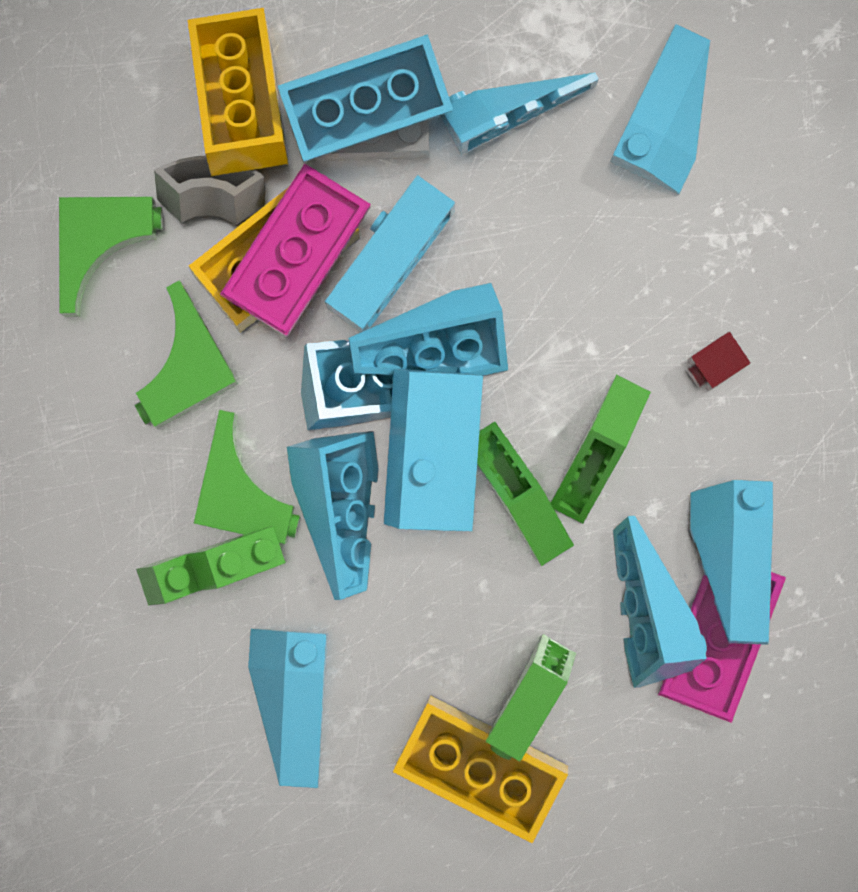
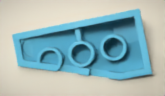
[610,24,710,195]
[441,72,599,155]
[348,283,508,376]
[301,340,393,430]
[287,431,379,600]
[690,480,773,645]
[613,516,707,688]
[248,628,328,788]

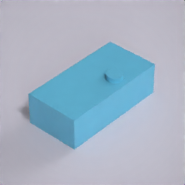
[278,34,453,162]
[325,175,456,333]
[384,369,483,531]

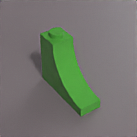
[59,197,163,317]
[135,280,238,429]
[551,374,651,524]
[194,410,300,544]
[477,421,574,566]
[486,634,576,762]

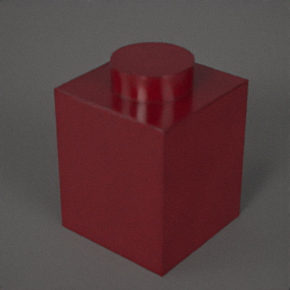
[687,331,751,391]

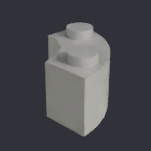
[154,156,265,225]

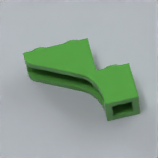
[136,526,285,606]

